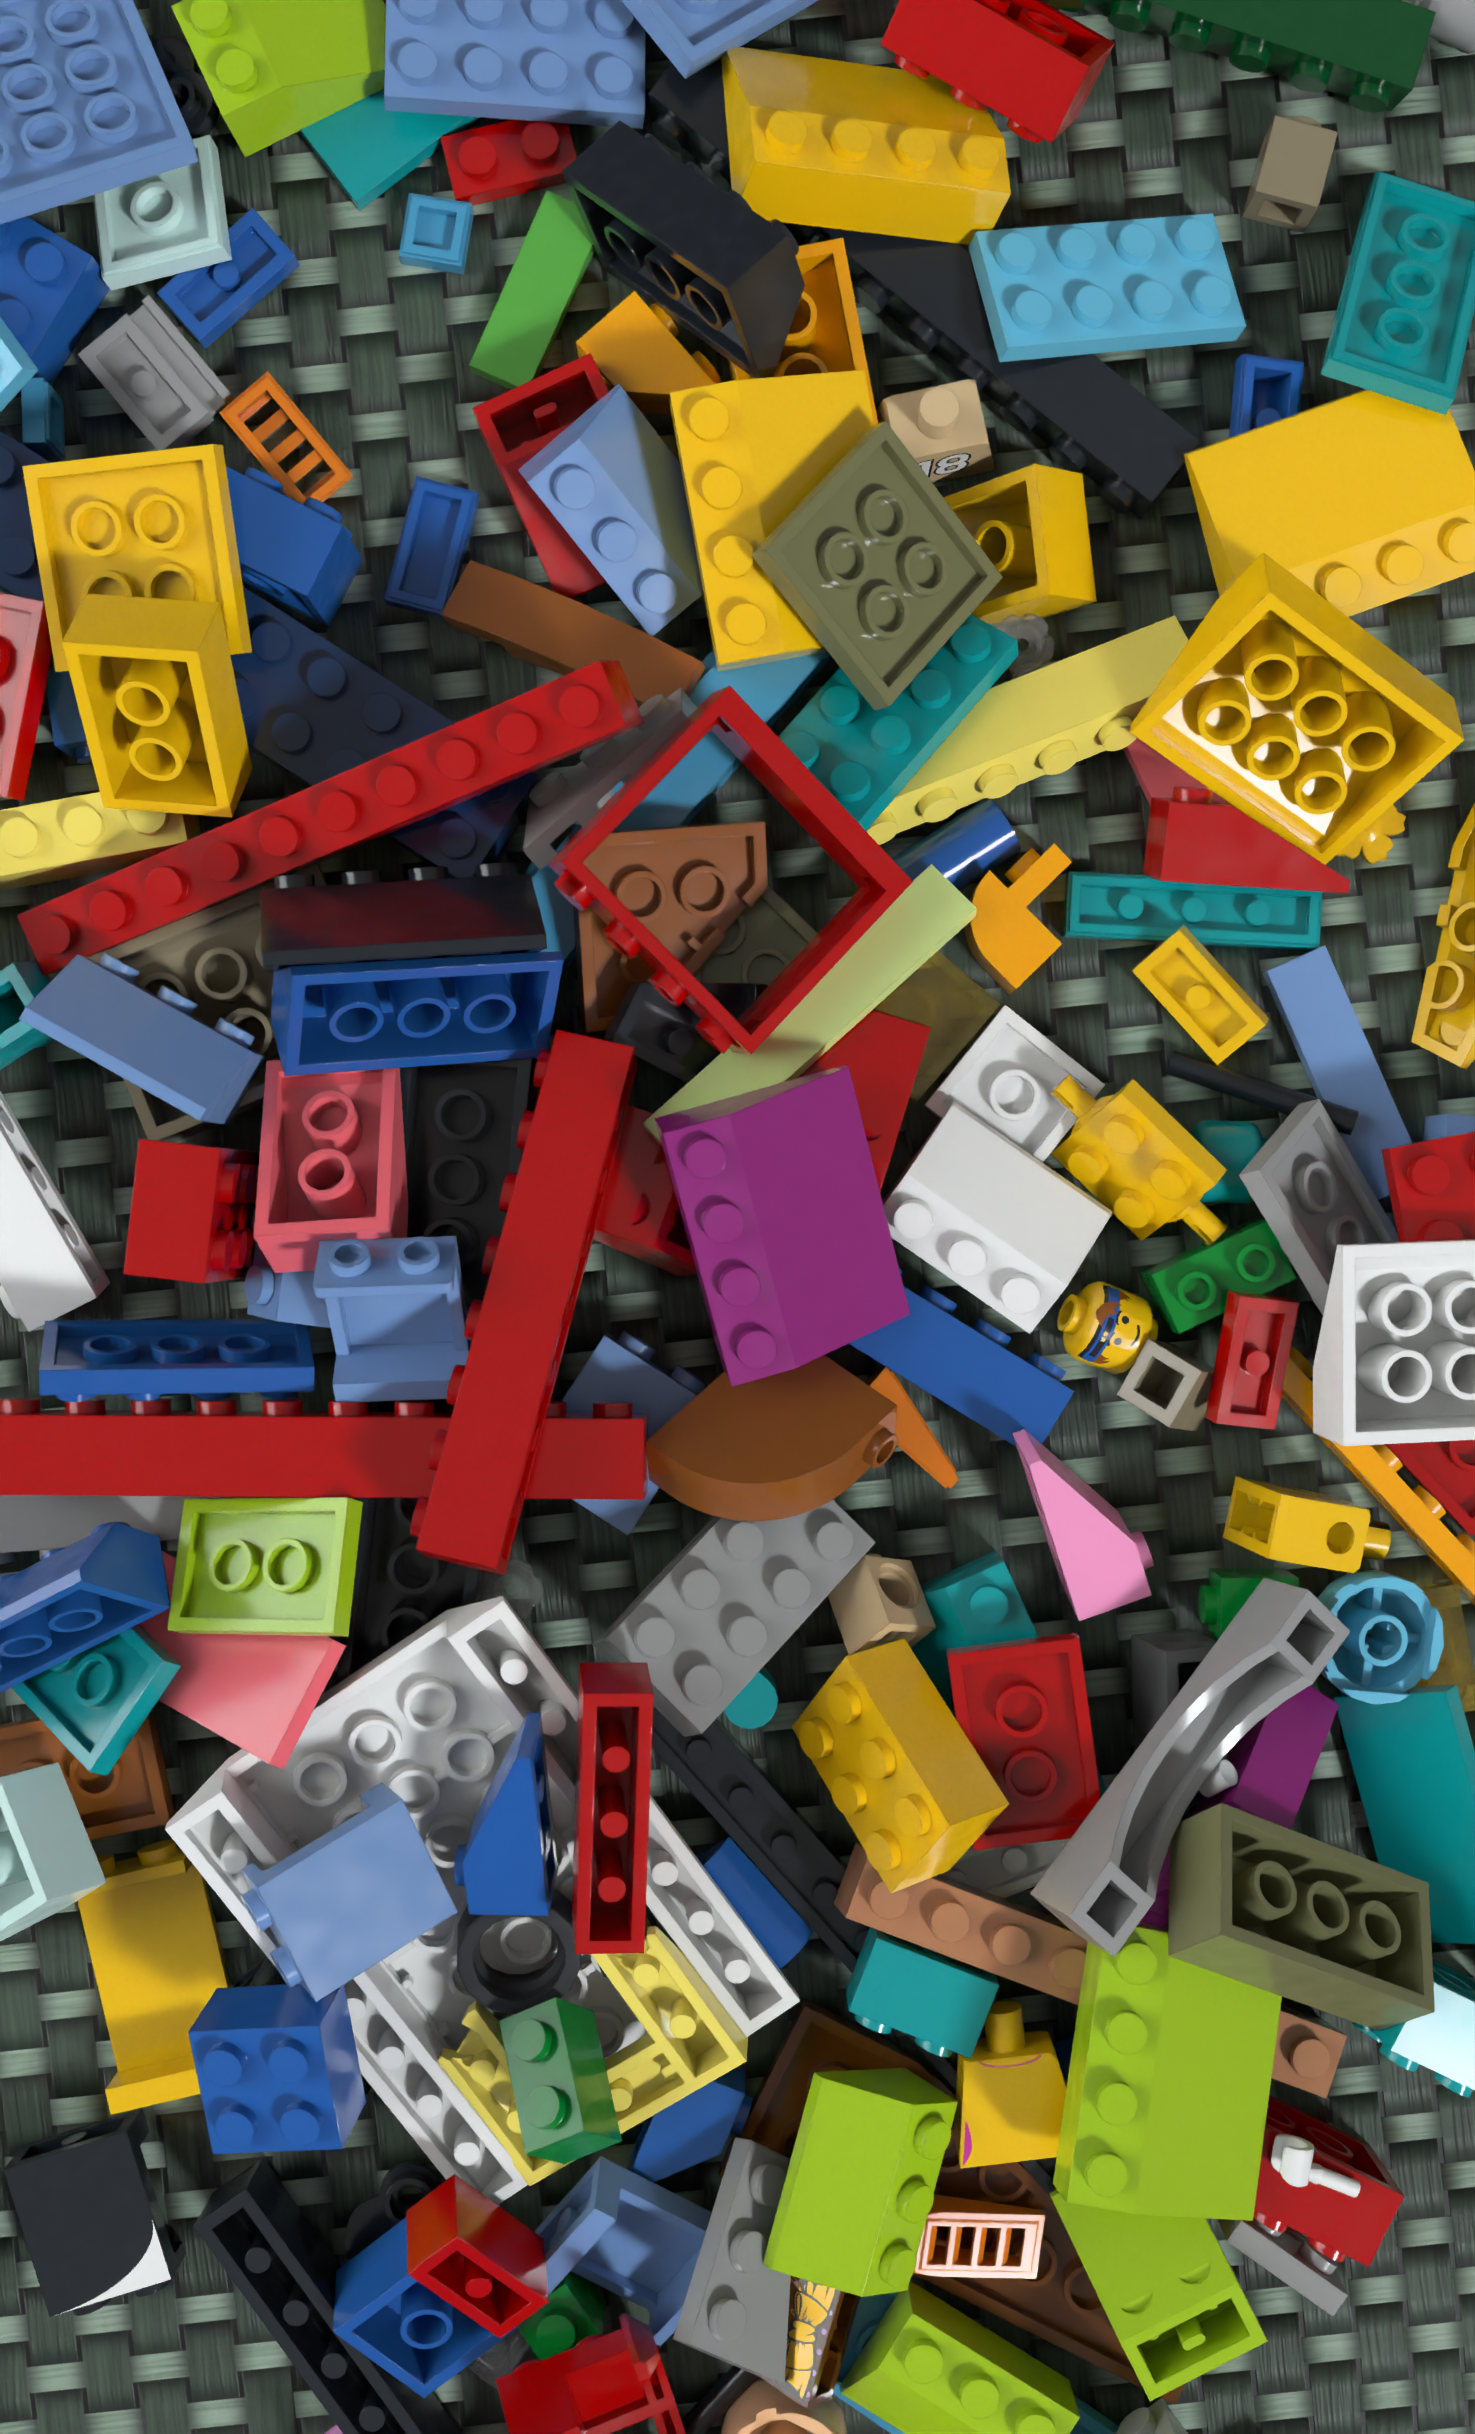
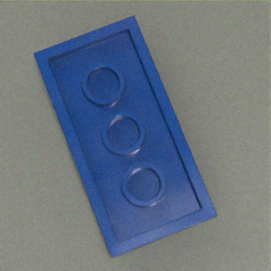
[39,1319,315,1402]

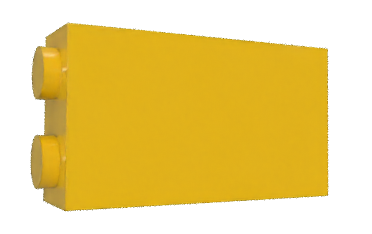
[78,1840,231,2115]

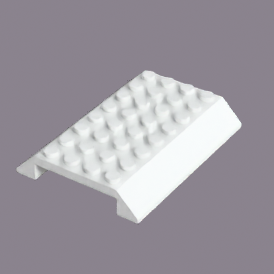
[165,1596,800,2205]

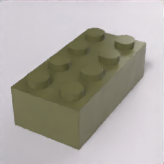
[1168,1803,1435,2031]

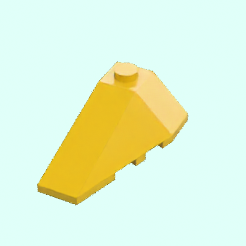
[1411,803,1475,1070]

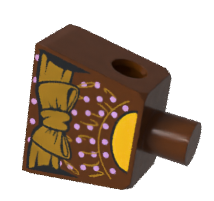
[759,2276,860,2408]

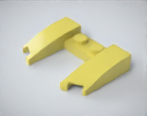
[438,1926,748,2187]

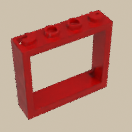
[548,686,913,1054]

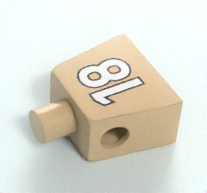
[876,379,995,483]

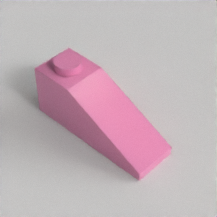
[1012,1429,1154,1621]

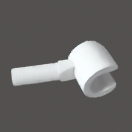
[1271,2134,1361,2198]

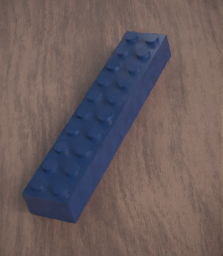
[0,430,540,878]

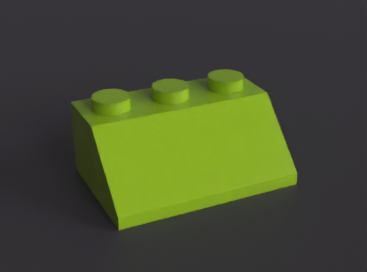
[763,2068,958,2297]
[839,2281,1080,2434]

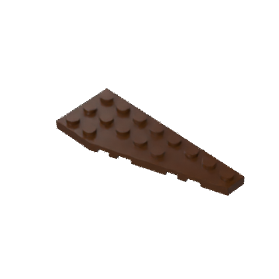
[719,1998,1186,2405]

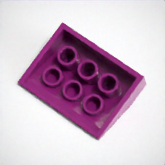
[655,1065,910,1387]

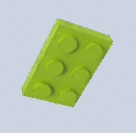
[167,1497,363,1637]

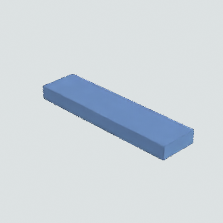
[1262,945,1412,1200]

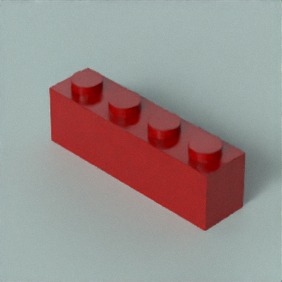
[572,1662,654,1954]

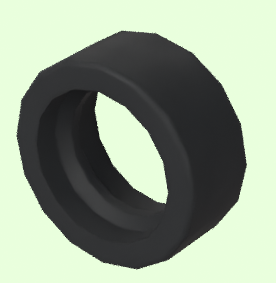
[457,1887,581,2014]

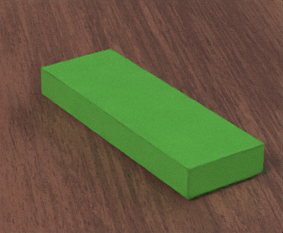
[469,190,595,390]

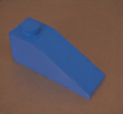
[454,1713,558,1916]

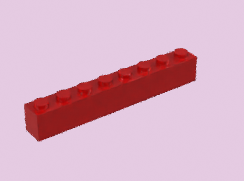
[410,1030,638,1575]

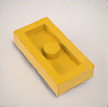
[1132,924,1269,1065]

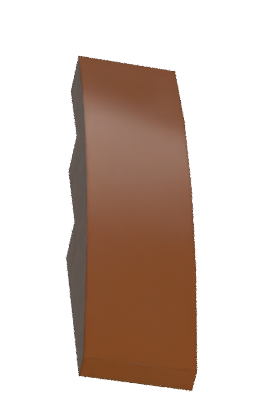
[440,560,706,708]

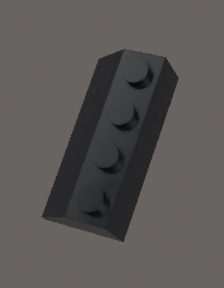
[562,120,805,378]

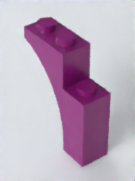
[1141,1686,1339,1925]

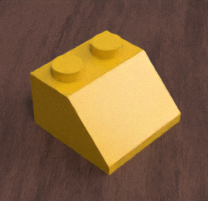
[943,464,1097,624]

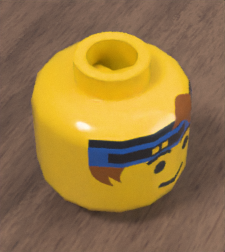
[1057,1281,1158,1374]

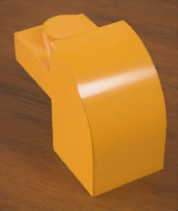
[965,844,1072,994]

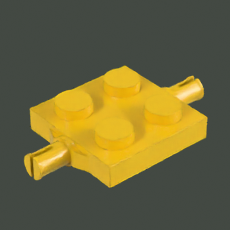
[1050,1074,1227,1245]

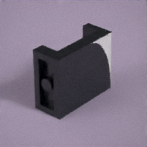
[3,2108,186,2317]

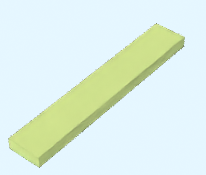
[643,864,977,1146]

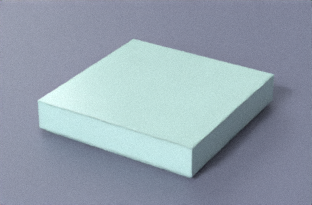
[93,135,232,291]

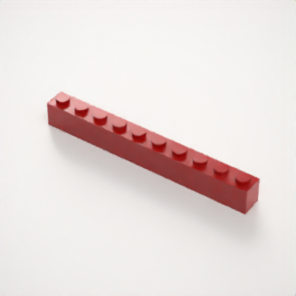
[17,660,645,976]
[0,1397,648,1500]

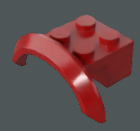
[495,2313,686,2434]

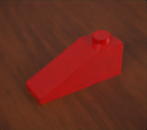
[1143,787,1350,894]

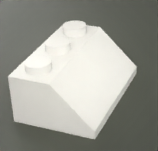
[882,1101,1112,1334]

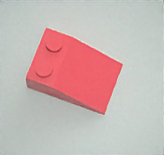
[253,1060,408,1273]

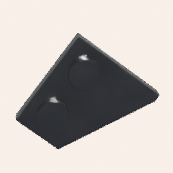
[603,982,768,1085]

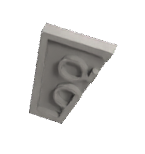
[523,687,697,870]
[673,2137,791,2385]

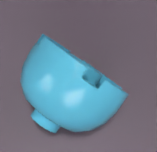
[1317,1570,1444,1705]

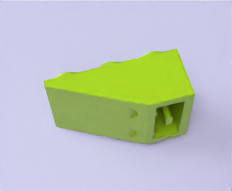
[1050,2189,1268,2401]

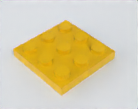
[22,444,252,672]

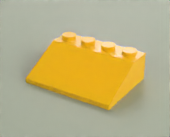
[721,47,1011,245]
[670,370,874,672]
[1183,389,1475,617]
[1130,552,1465,865]

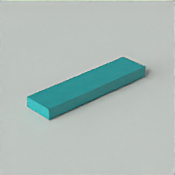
[1063,872,1323,950]

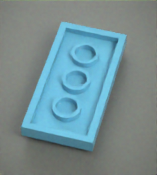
[968,213,1246,362]

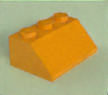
[728,238,878,426]

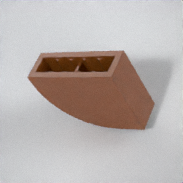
[646,1355,898,1521]

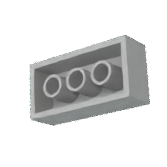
[592,1500,876,1737]

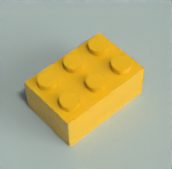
[62,594,252,818]
[792,1638,1009,1893]

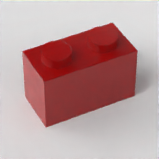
[406,2174,549,2338]

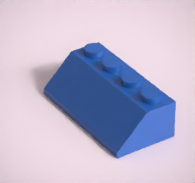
[271,951,564,1076]
[0,1522,171,1693]

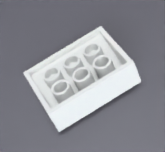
[1313,1239,1475,1446]

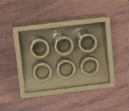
[87,864,329,1142]

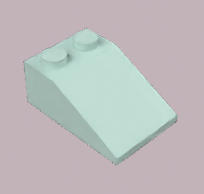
[0,1762,106,1941]

